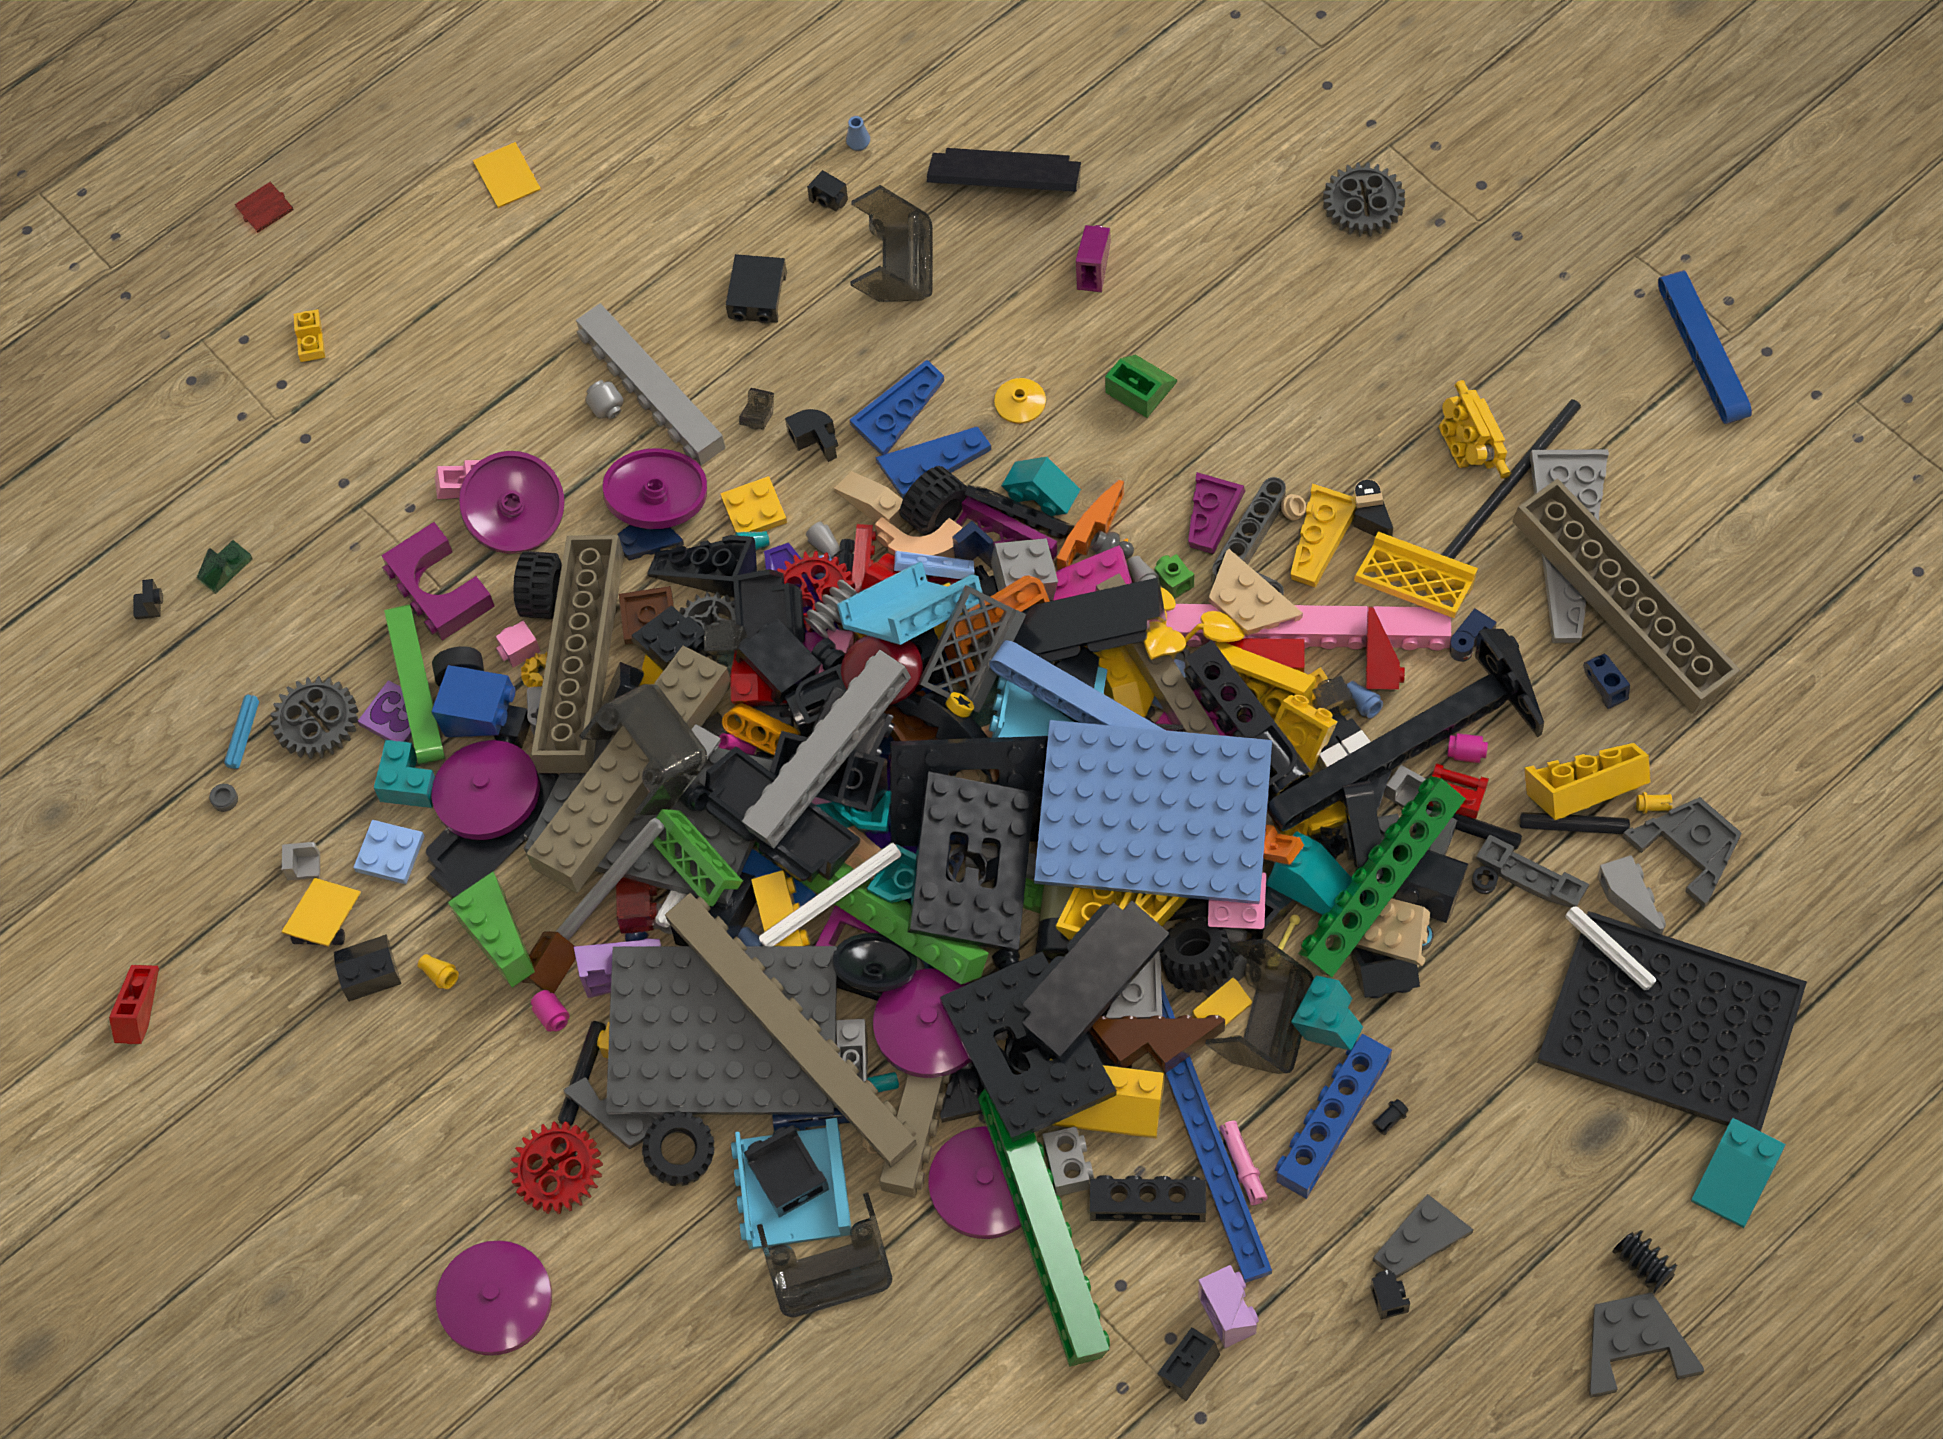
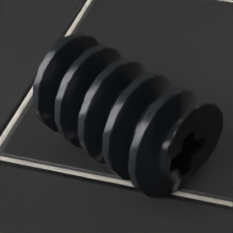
[1612,1230,1678,1295]

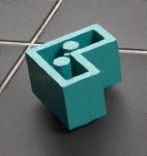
[1001,457,1081,516]
[374,740,435,808]
[1291,975,1363,1051]

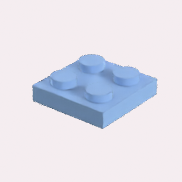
[353,820,425,884]

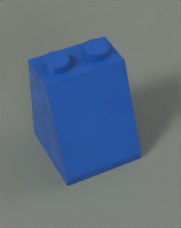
[431,665,515,737]

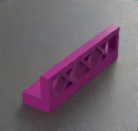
[956,496,1058,561]

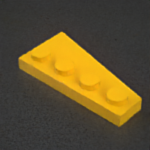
[1290,484,1358,588]

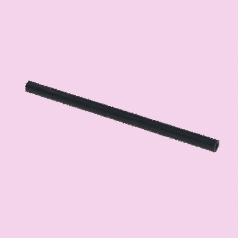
[1441,399,1581,559]

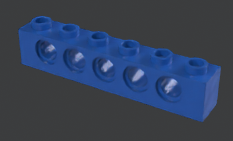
[1275,1033,1392,1199]

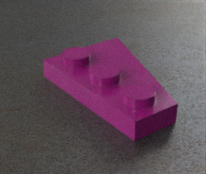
[1188,472,1245,554]

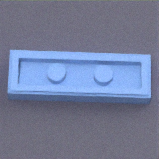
[894,551,974,579]

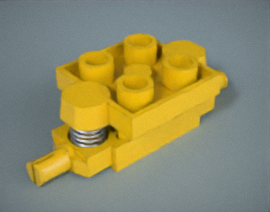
[1438,380,1511,479]

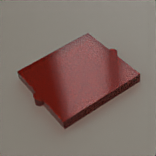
[235,181,294,233]

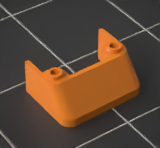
[944,575,1050,689]

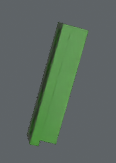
[652,809,743,906]

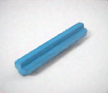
[224,695,259,769]

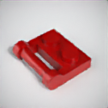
[1427,763,1489,819]

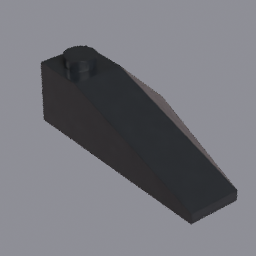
[647,535,757,597]

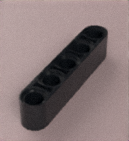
[1342,780,1384,903]

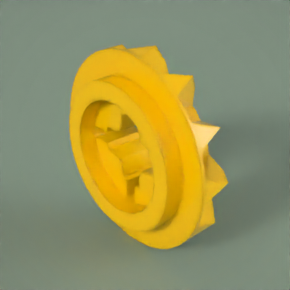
[521,651,548,688]

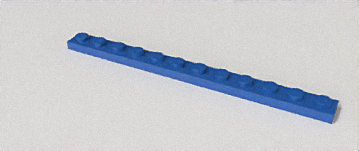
[1161,982,1272,1283]

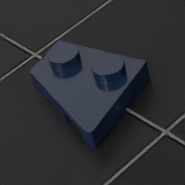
[617,525,684,561]

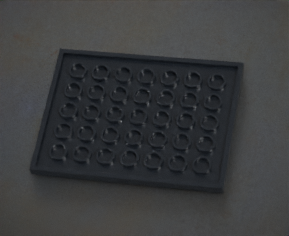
[1537,911,1807,1132]

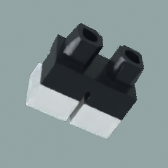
[1317,712,1371,770]

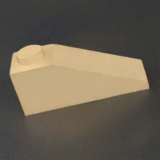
[834,471,905,528]

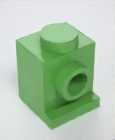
[1155,554,1194,599]

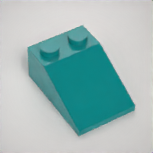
[1266,831,1352,920]
[1691,1118,1786,1228]

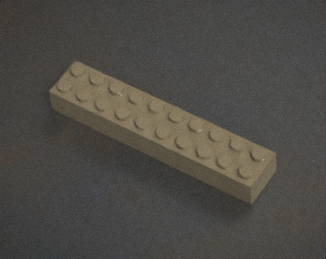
[1512,478,1740,714]
[531,535,624,773]
[526,646,731,893]

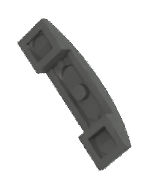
[1476,835,1589,908]

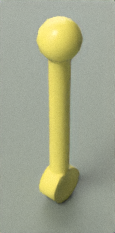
[1269,914,1300,966]

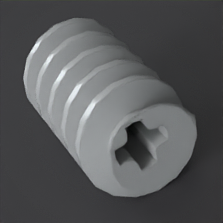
[804,580,858,638]

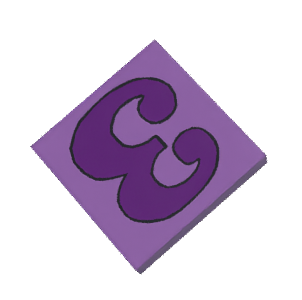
[358,680,412,742]

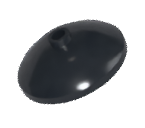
[833,933,917,992]

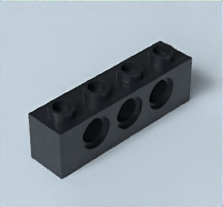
[1090,1175,1206,1222]

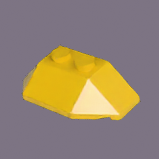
[1084,646,1155,718]

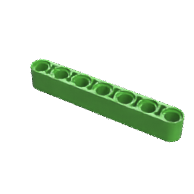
[384,604,445,765]

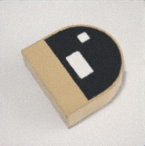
[1354,479,1383,508]

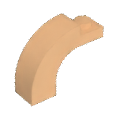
[875,517,963,558]

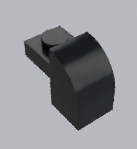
[785,409,839,462]

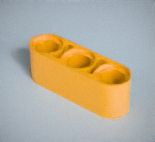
[722,703,801,755]

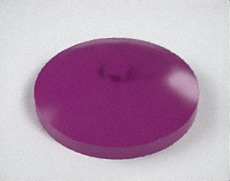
[603,448,707,529]
[459,451,564,554]
[432,740,540,840]
[873,969,970,1078]
[928,1126,1022,1239]
[436,1241,552,1356]

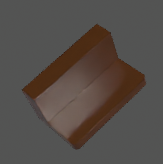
[521,931,576,993]

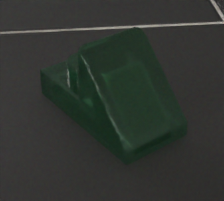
[197,540,253,594]

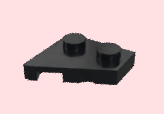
[940,1061,985,1123]

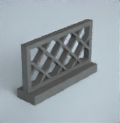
[918,585,1026,713]

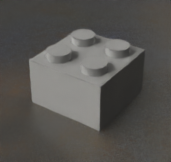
[991,538,1058,600]

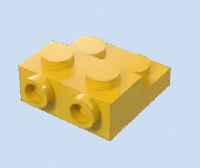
[1274,694,1337,771]

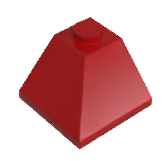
[731,653,787,706]

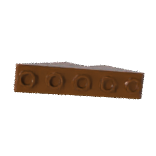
[1088,1015,1225,1073]

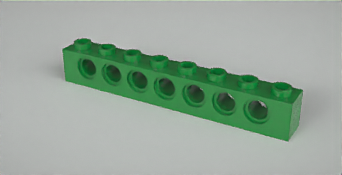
[1298,776,1466,977]

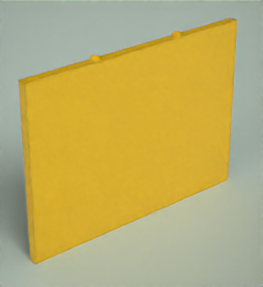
[473,142,541,208]
[281,878,361,947]

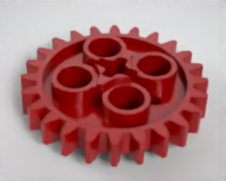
[777,551,856,632]
[510,1121,603,1214]

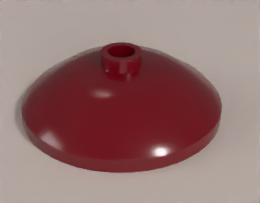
[841,635,923,705]

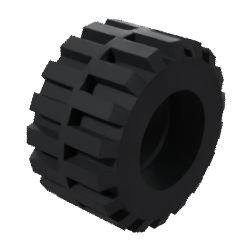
[900,466,967,536]
[513,551,562,619]
[1159,918,1234,993]
[642,1111,715,1186]

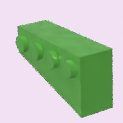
[448,871,535,987]

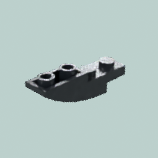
[892,691,988,740]

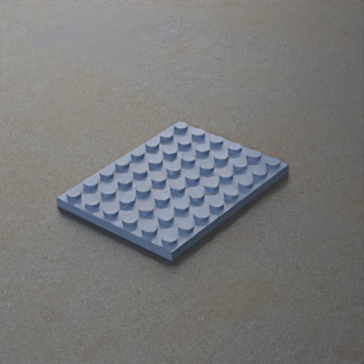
[1034,720,1272,904]

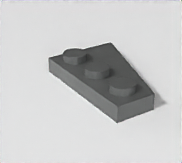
[1373,1194,1474,1279]

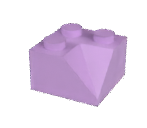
[1198,1265,1259,1348]

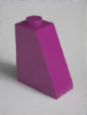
[1076,225,1111,292]

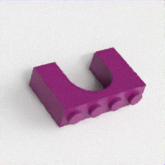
[381,522,495,641]

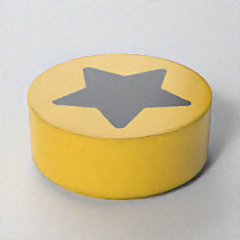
[946,692,974,717]

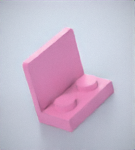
[1208,873,1266,929]

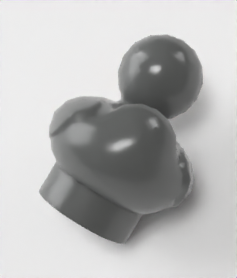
[1089,530,1134,559]

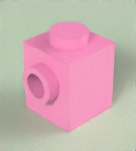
[496,621,540,668]

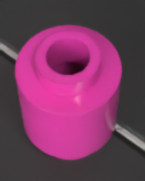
[1447,733,1488,763]
[531,990,570,1032]

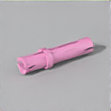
[1219,1121,1268,1205]

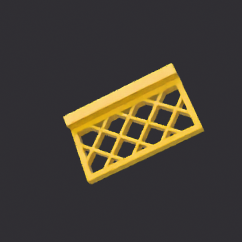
[1354,532,1478,618]

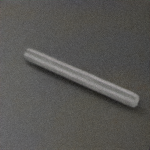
[556,818,664,940]

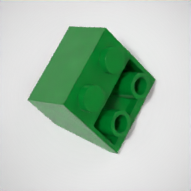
[1105,354,1177,418]

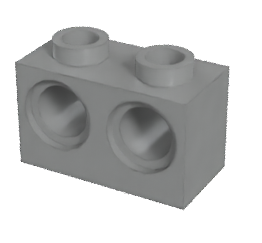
[1043,1127,1094,1196]

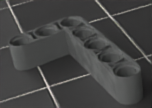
[1212,477,1286,596]

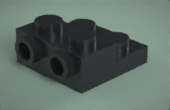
[631,605,707,671]

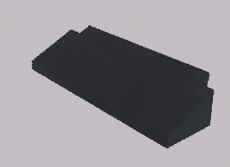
[927,148,1081,192]
[733,569,805,733]
[1013,578,1166,662]
[705,746,861,883]
[426,773,559,899]
[1020,900,1170,1061]

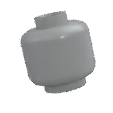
[585,380,624,419]

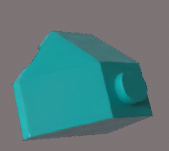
[834,791,890,834]
[867,844,916,903]

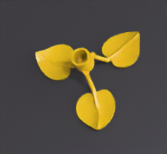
[1144,587,1245,660]

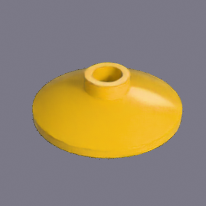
[994,378,1046,424]

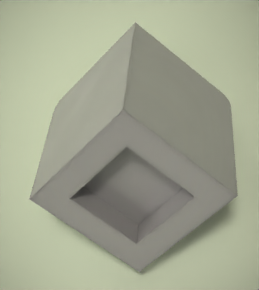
[1385,765,1425,807]
[282,842,320,880]

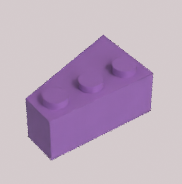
[574,938,662,998]

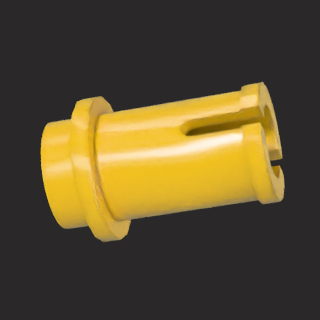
[1636,792,1673,814]

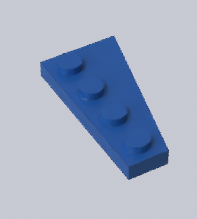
[850,360,945,455]
[876,427,991,499]

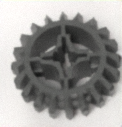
[679,591,738,661]

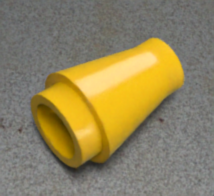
[418,954,459,989]

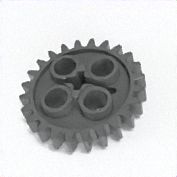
[1323,162,1405,237]
[271,676,359,759]

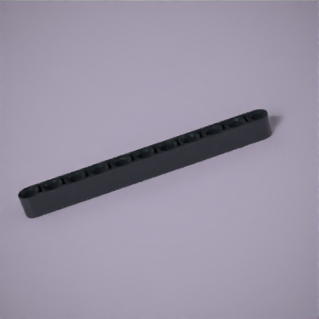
[1267,674,1510,831]

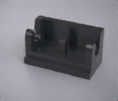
[1157,1327,1220,1401]

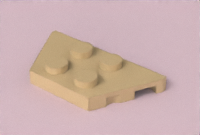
[1209,549,1303,635]
[1355,898,1430,966]

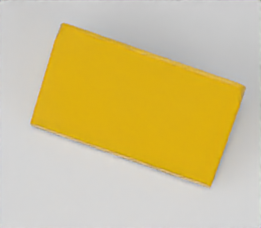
[1192,977,1253,1026]

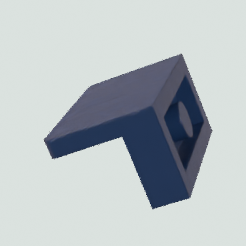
[952,521,994,569]

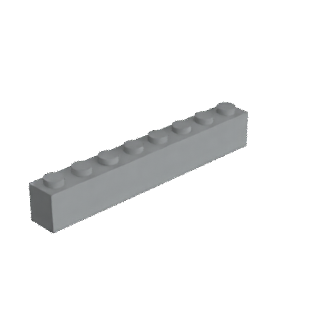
[576,303,726,466]
[742,650,911,848]

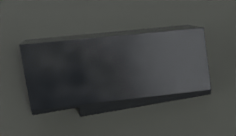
[770,731,888,812]

